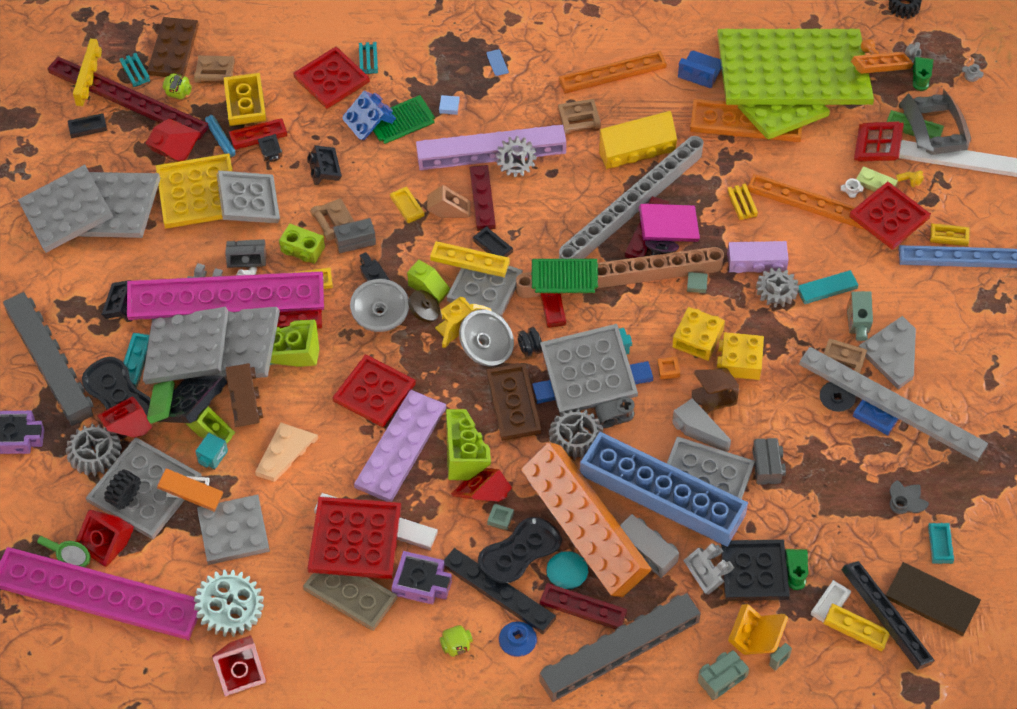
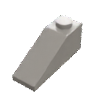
[672,398,731,452]

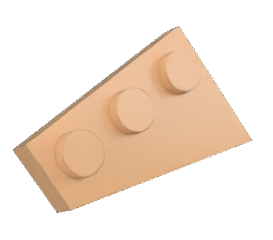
[255,423,318,482]

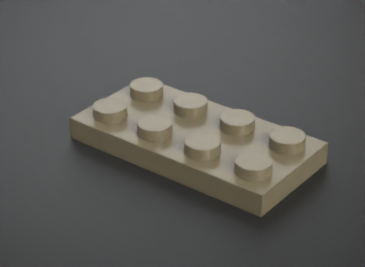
[303,573,397,631]

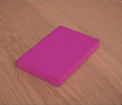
[639,204,700,242]

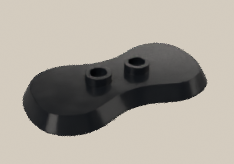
[82,357,151,416]
[478,517,562,584]

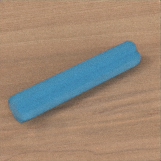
[205,115,236,158]

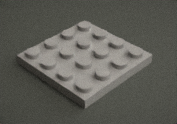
[18,165,114,253]
[79,172,160,238]
[143,307,228,384]
[206,307,280,380]
[540,324,638,415]
[86,437,202,539]
[667,437,755,499]

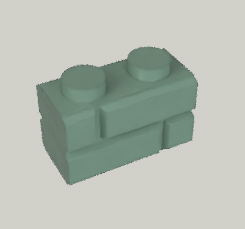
[698,650,749,700]

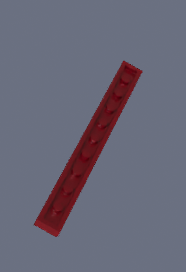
[47,56,209,140]

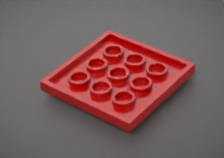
[307,497,401,579]

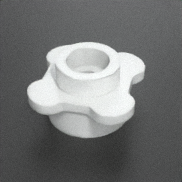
[841,178,863,198]

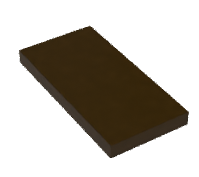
[885,562,981,636]

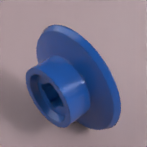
[499,622,537,657]

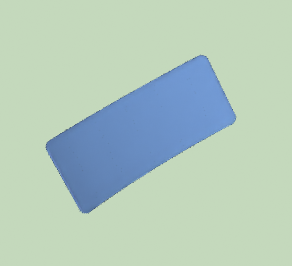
[487,49,509,76]

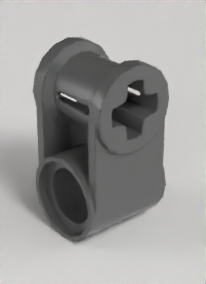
[595,397,635,428]

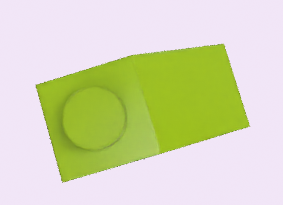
[407,260,450,304]
[185,406,235,444]

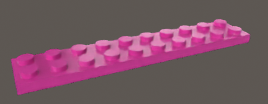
[127,271,324,320]
[0,547,198,640]

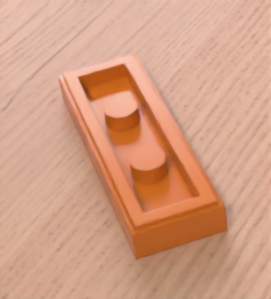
[157,468,223,512]

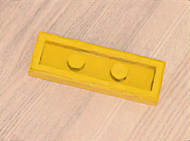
[823,603,890,652]

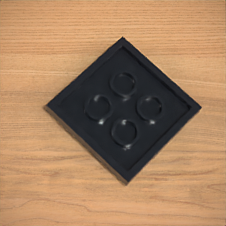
[157,376,228,423]
[720,539,790,601]

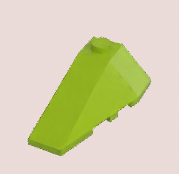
[270,320,319,367]
[446,409,491,480]

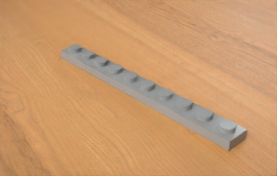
[799,347,988,462]

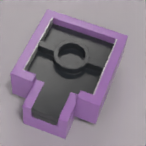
[0,410,45,454]
[392,551,452,605]

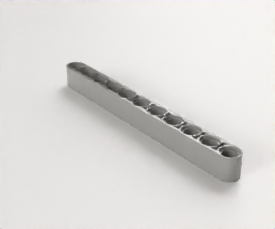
[559,136,704,259]

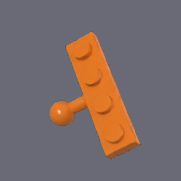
[851,39,914,74]

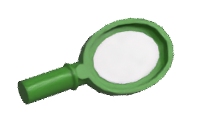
[37,536,91,568]

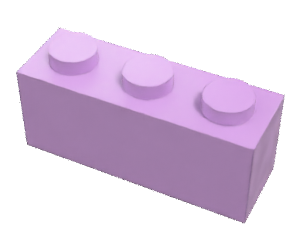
[727,241,789,273]

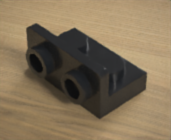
[307,145,342,185]
[101,280,132,322]

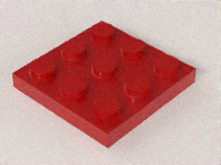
[293,46,370,109]
[849,181,931,250]
[332,354,416,428]

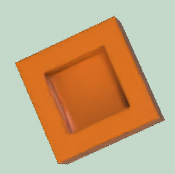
[657,357,680,380]

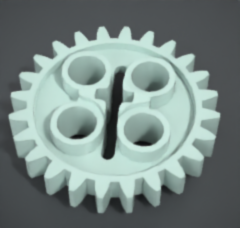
[194,570,264,637]

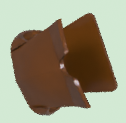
[692,368,739,414]

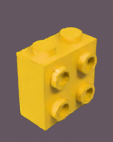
[672,307,725,361]
[717,332,764,380]

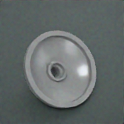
[350,279,409,332]
[459,310,514,367]

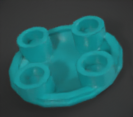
[546,551,588,590]

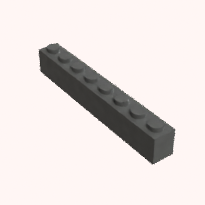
[3,292,94,426]
[539,593,701,702]

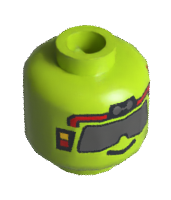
[163,73,192,99]
[439,625,473,657]

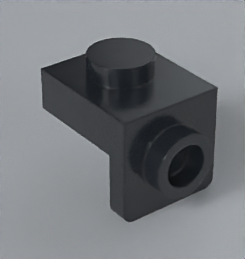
[258,134,283,162]

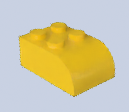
[224,73,267,126]

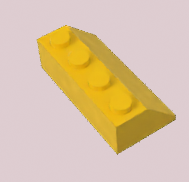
[599,111,677,169]

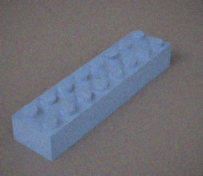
[580,432,748,547]

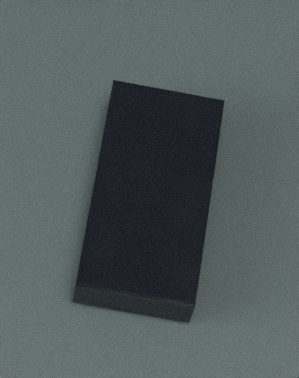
[67,113,108,138]
[473,226,513,257]

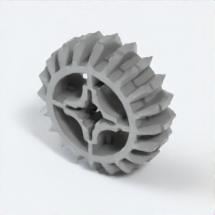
[549,409,603,461]
[66,423,122,476]

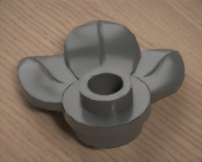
[889,480,929,514]

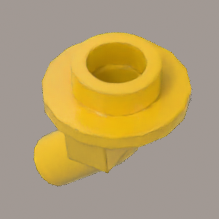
[896,170,924,187]

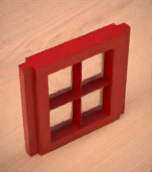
[854,121,904,162]

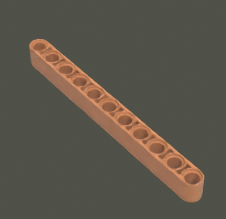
[516,247,724,298]

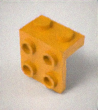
[728,604,788,655]

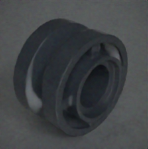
[518,327,542,358]

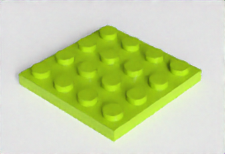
[738,105,830,140]

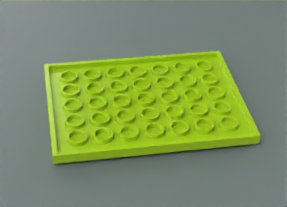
[717,28,874,105]

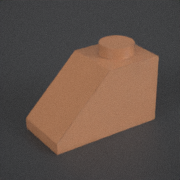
[427,185,470,218]

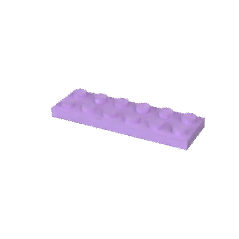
[354,390,446,502]

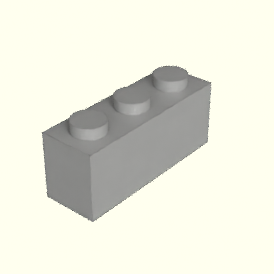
[620,514,679,578]

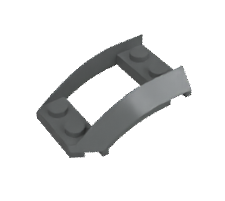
[899,88,971,155]

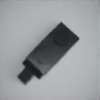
[359,252,389,282]

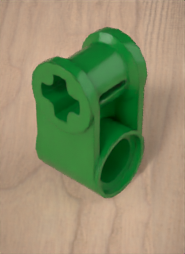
[913,57,934,91]
[785,549,809,590]

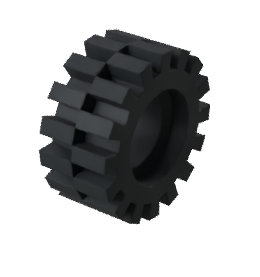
[888,0,922,19]
[104,469,141,510]

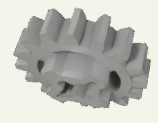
[496,136,537,177]
[756,268,799,307]

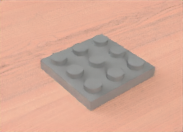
[217,171,280,223]
[447,266,523,317]
[197,495,270,565]

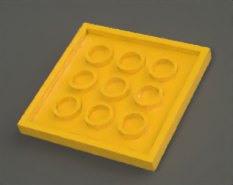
[155,153,233,229]

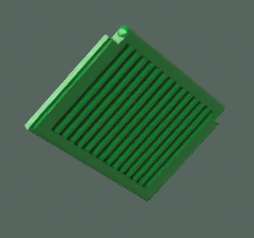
[373,95,435,144]
[532,259,598,293]

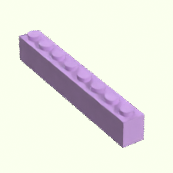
[416,125,566,170]

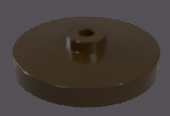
[408,290,440,323]

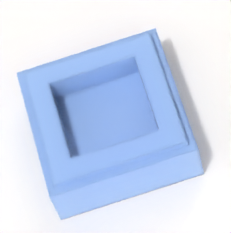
[439,95,460,115]

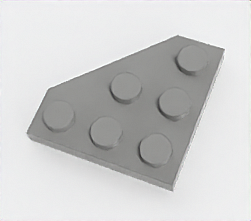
[858,316,916,389]

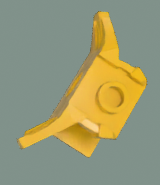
[435,296,492,348]

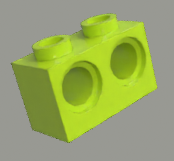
[279,223,325,264]

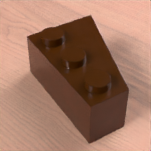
[225,363,263,427]

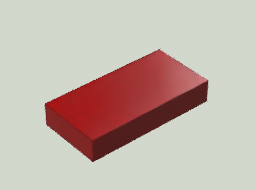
[541,293,566,328]

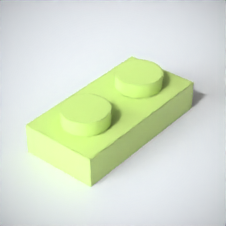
[856,166,898,192]

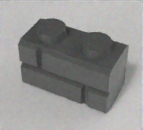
[333,218,376,254]
[225,239,267,268]
[752,438,786,485]

